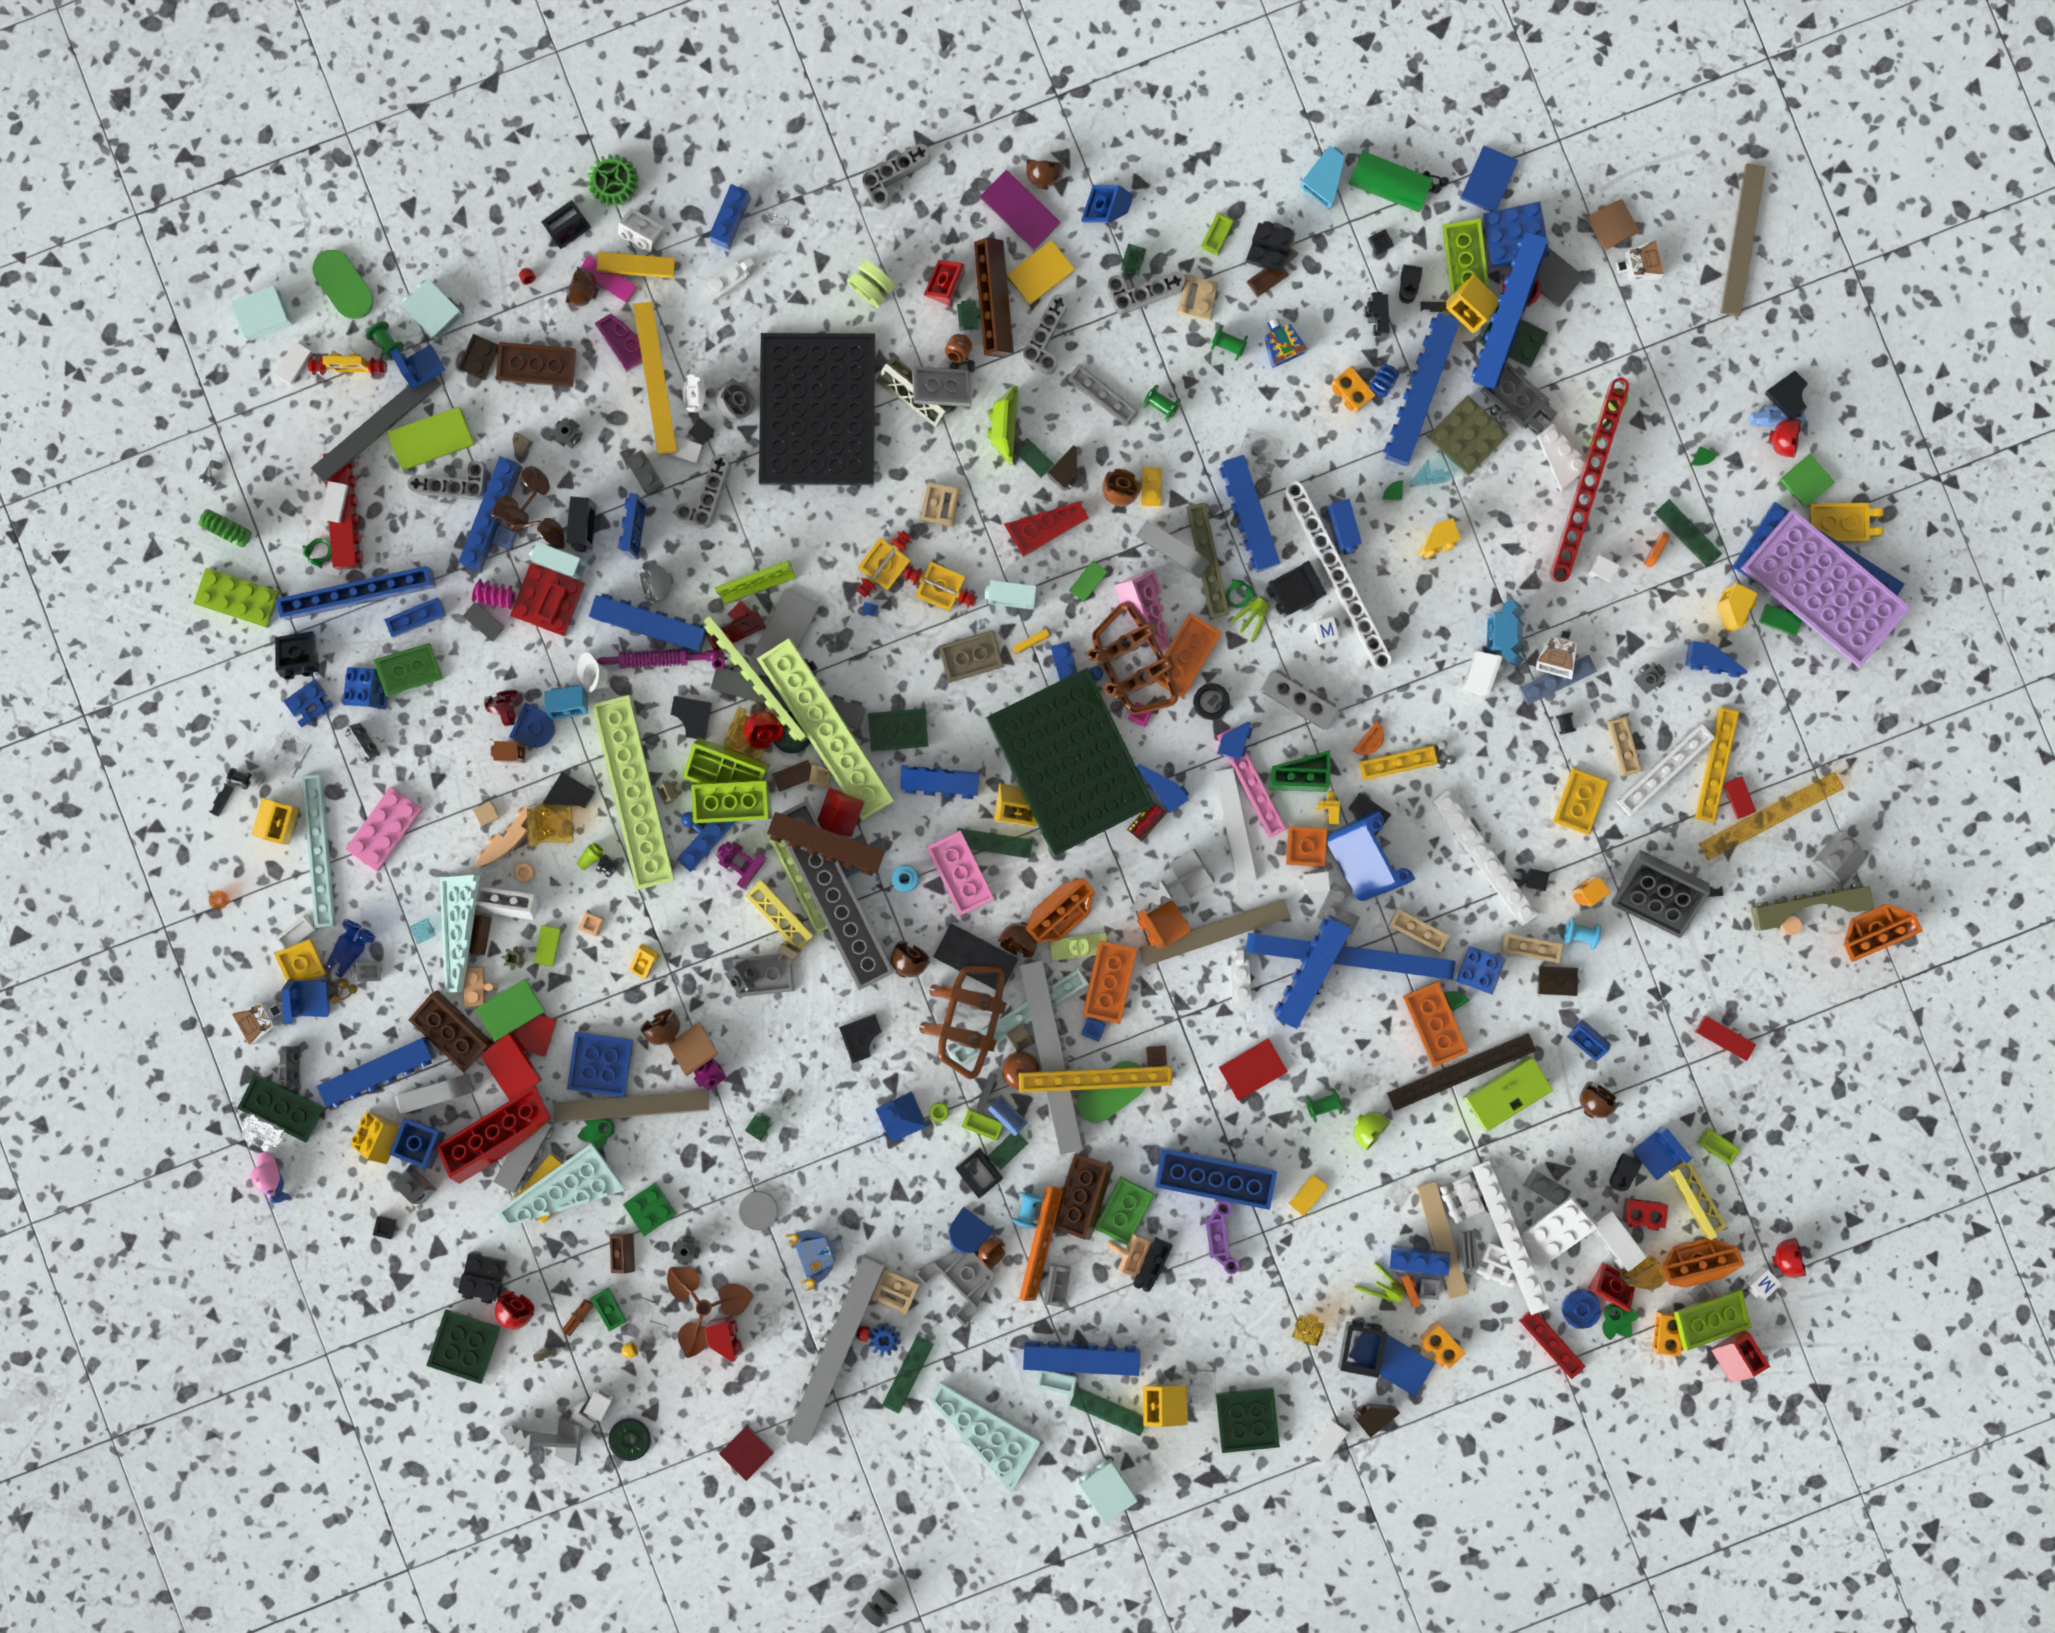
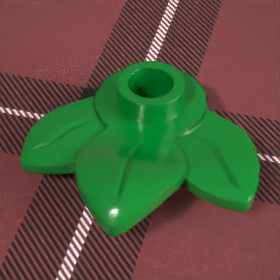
[577,1119,615,1150]
[1602,1303,1639,1340]

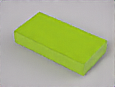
[1200,212,1234,256]
[534,925,562,967]
[962,1109,1003,1141]
[1697,1127,1741,1165]

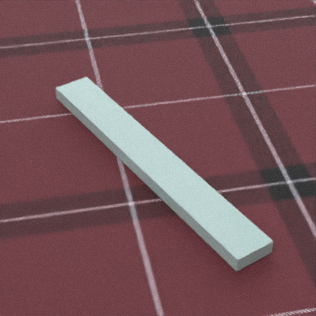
[301,774,336,928]
[950,968,1089,1066]

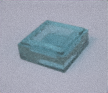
[410,918,436,944]

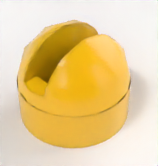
[622,1341,638,1358]

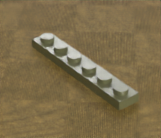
[1186,502,1229,619]

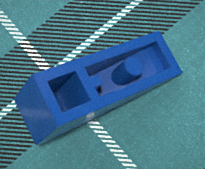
[1136,764,1189,814]

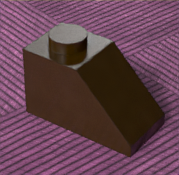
[1047,445,1077,491]
[1353,1403,1400,1438]

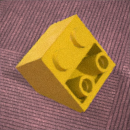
[1446,274,1499,334]
[1417,518,1461,559]
[1717,583,1758,632]
[994,783,1037,827]
[251,798,300,845]
[351,1110,400,1165]
[1143,1383,1188,1427]

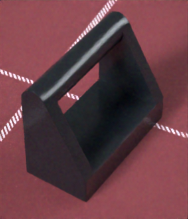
[541,200,592,249]
[955,1148,1003,1199]

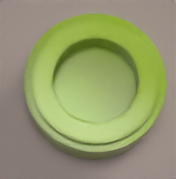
[930,1102,949,1122]

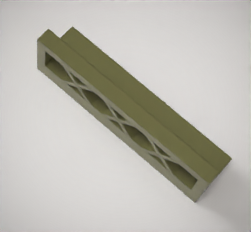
[876,357,953,427]

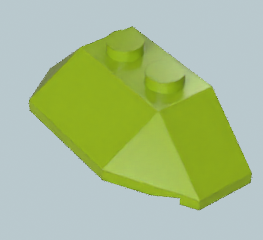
[988,386,1018,465]

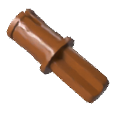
[562,1299,594,1336]

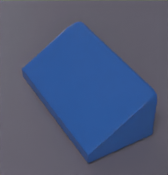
[1567,1019,1611,1062]

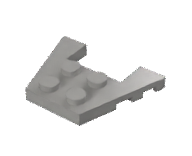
[913,1251,995,1328]

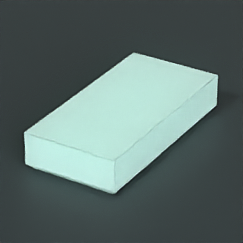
[1035,1371,1077,1396]

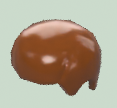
[978,1237,1006,1268]

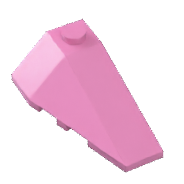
[1115,569,1169,651]

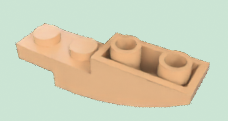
[475,806,536,867]

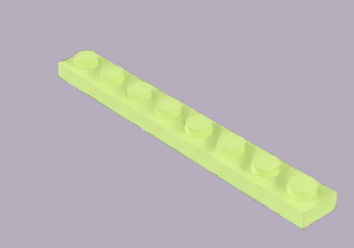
[704,616,808,742]

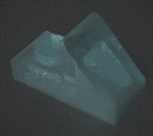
[1409,459,1451,487]

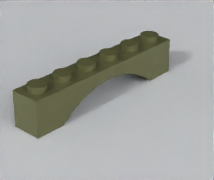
[1751,883,1875,931]

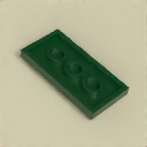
[237,1073,325,1143]

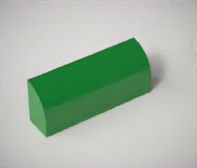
[1349,150,1433,212]

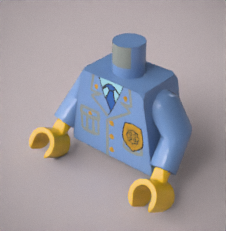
[785,1229,844,1291]

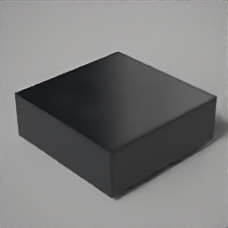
[1368,229,1394,256]
[688,418,715,446]
[373,1216,397,1239]

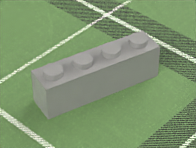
[493,1120,555,1193]

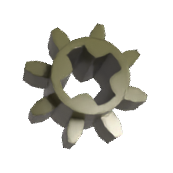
[501,946,527,970]

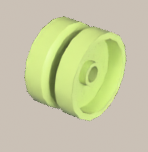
[847,259,896,308]

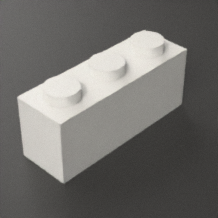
[475,887,539,920]
[1592,1208,1647,1272]

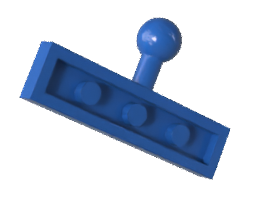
[1051,641,1103,681]
[676,812,736,872]

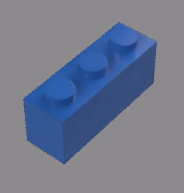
[709,184,751,250]
[1390,1245,1450,1276]

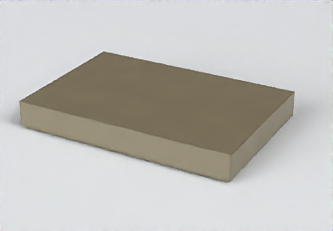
[938,630,1004,683]

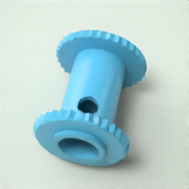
[891,865,919,892]
[1564,917,1601,950]
[1011,1192,1044,1228]

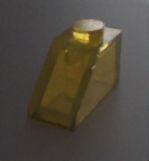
[1618,1255,1667,1290]

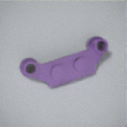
[1205,1200,1239,1274]

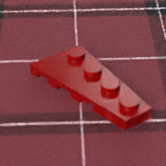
[1004,501,1089,557]

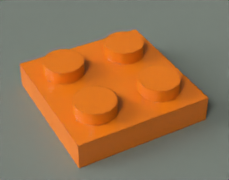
[1286,826,1327,867]

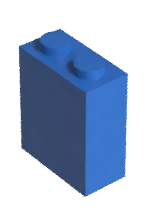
[1326,499,1362,555]

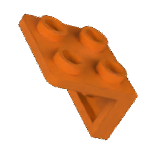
[1137,901,1191,951]

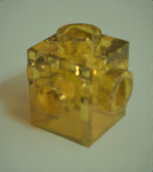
[1292,1314,1325,1346]

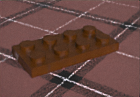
[496,342,576,387]

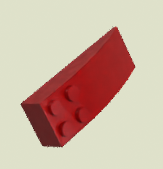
[436,1086,551,1184]

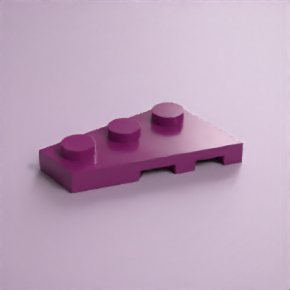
[595,314,643,372]

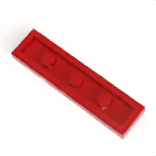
[1519,1311,1586,1379]

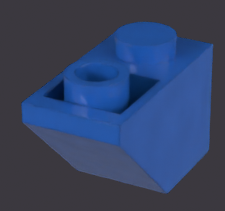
[1217,721,1253,761]

